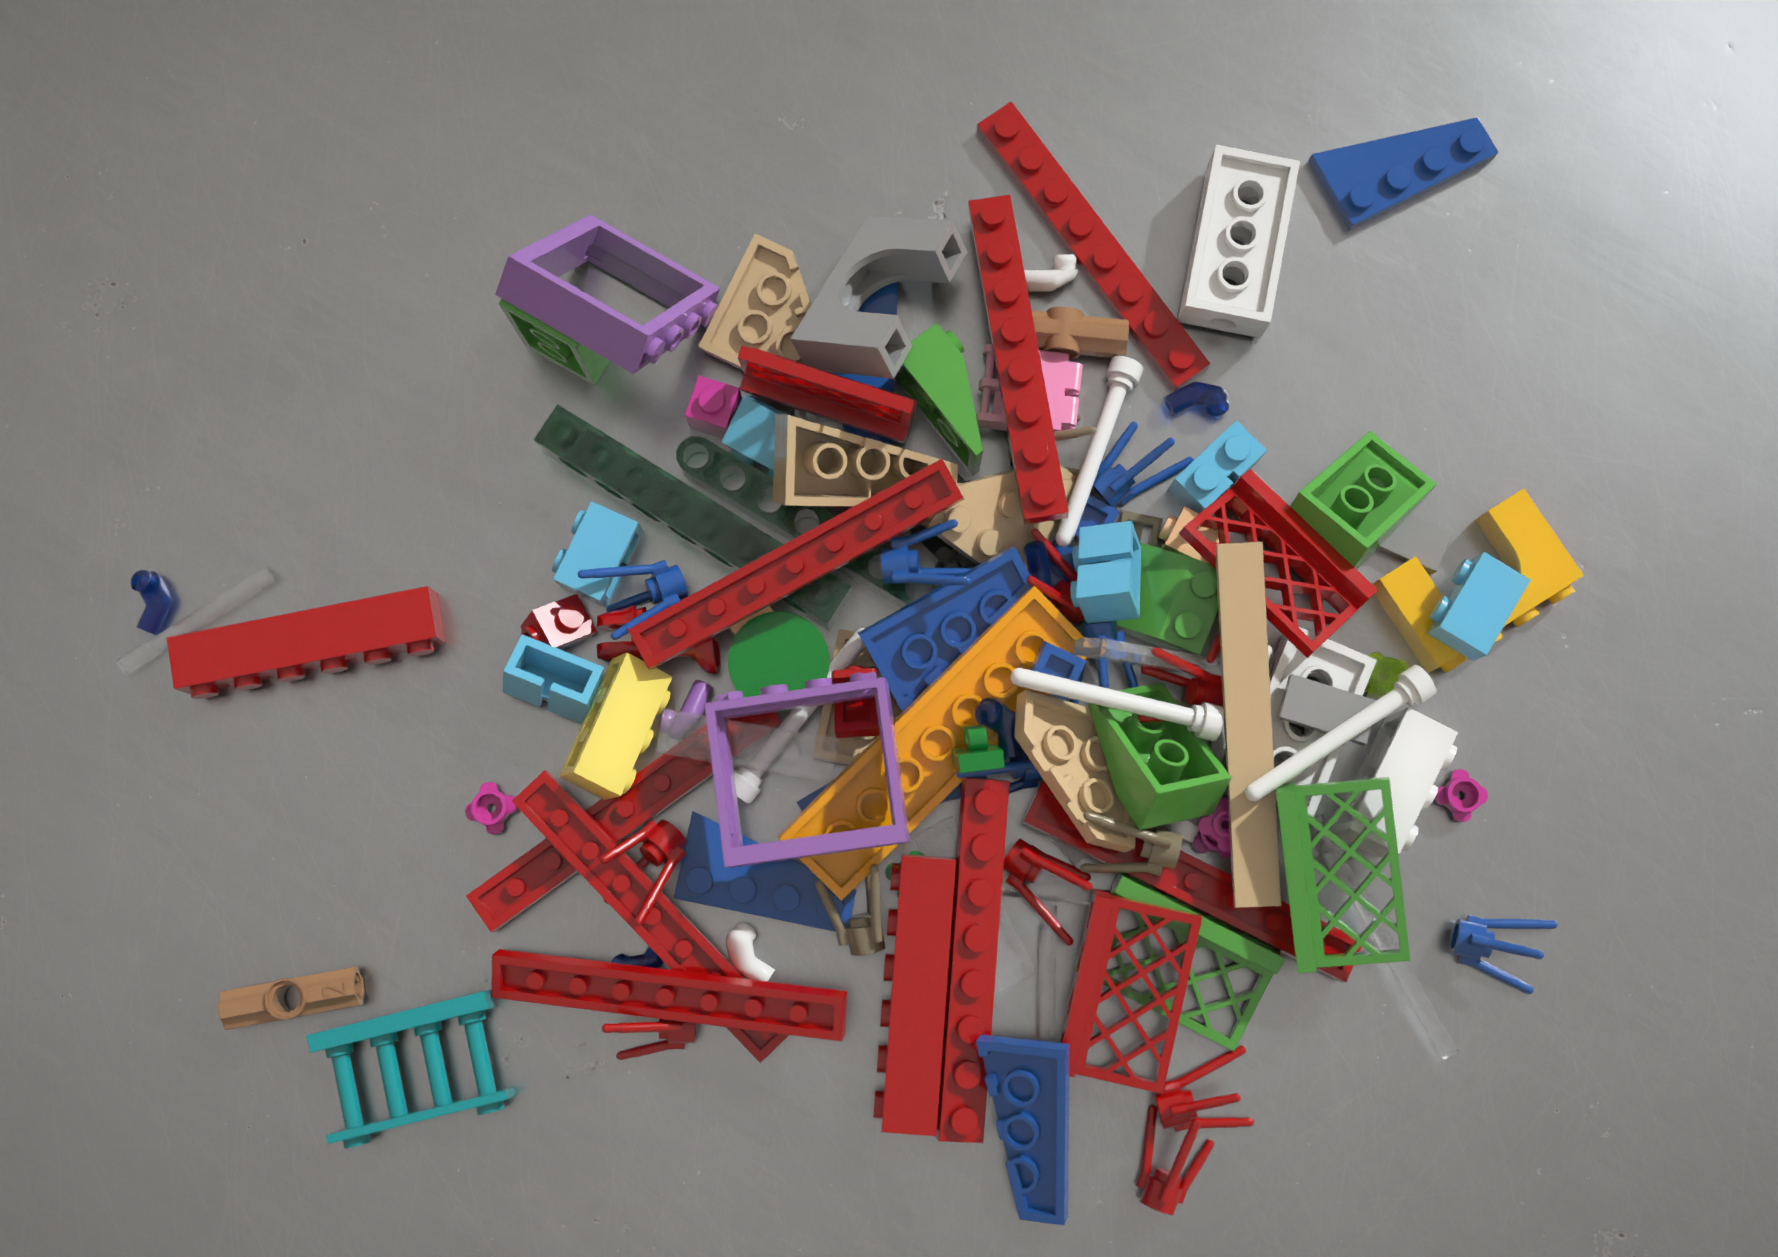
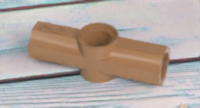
[1032,307,1129,360]
[217,966,365,1030]

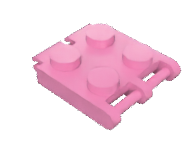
[976,344,1083,432]

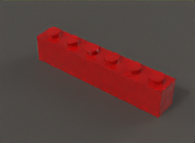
[166,586,446,699]
[873,854,956,1136]

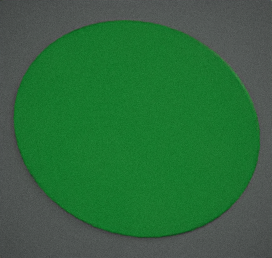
[728,611,829,712]

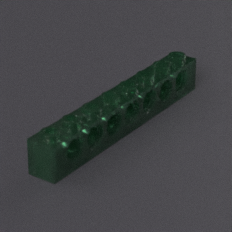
[533,404,852,631]

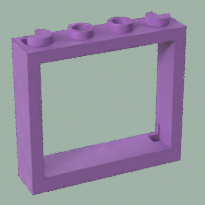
[495,214,720,374]
[704,672,910,868]

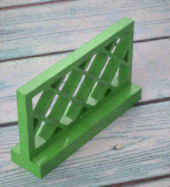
[1276,777,1411,973]
[1073,873,1285,1051]

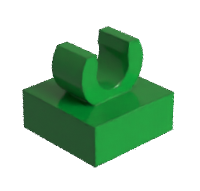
[951,724,1005,773]

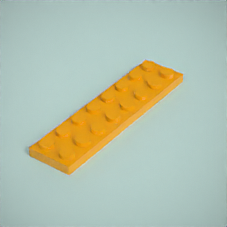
[778,586,1095,901]

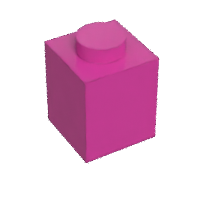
[685,375,742,439]

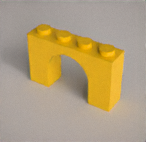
[1372,488,1584,673]

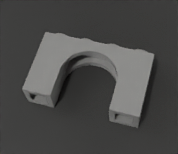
[790,216,968,379]

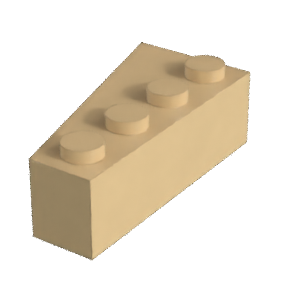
[773,413,958,507]

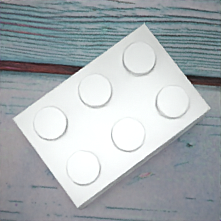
[1330,707,1458,857]

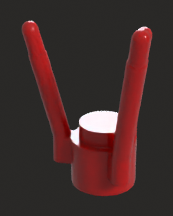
[1027,528,1084,624]
[1138,647,1223,722]
[599,819,686,926]
[1003,838,1093,946]
[601,1019,696,1060]
[1154,1046,1254,1132]
[1136,1105,1214,1216]

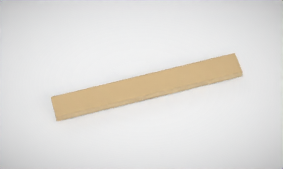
[1215,542,1281,908]

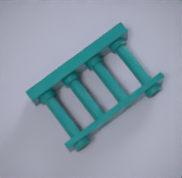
[306,990,516,1149]

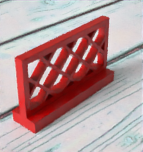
[738,345,918,444]
[1179,469,1378,658]
[1059,889,1202,1094]

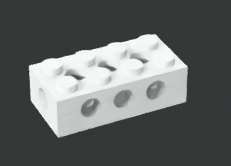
[1178,145,1300,338]
[1224,626,1377,824]

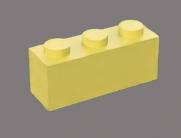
[559,653,672,800]

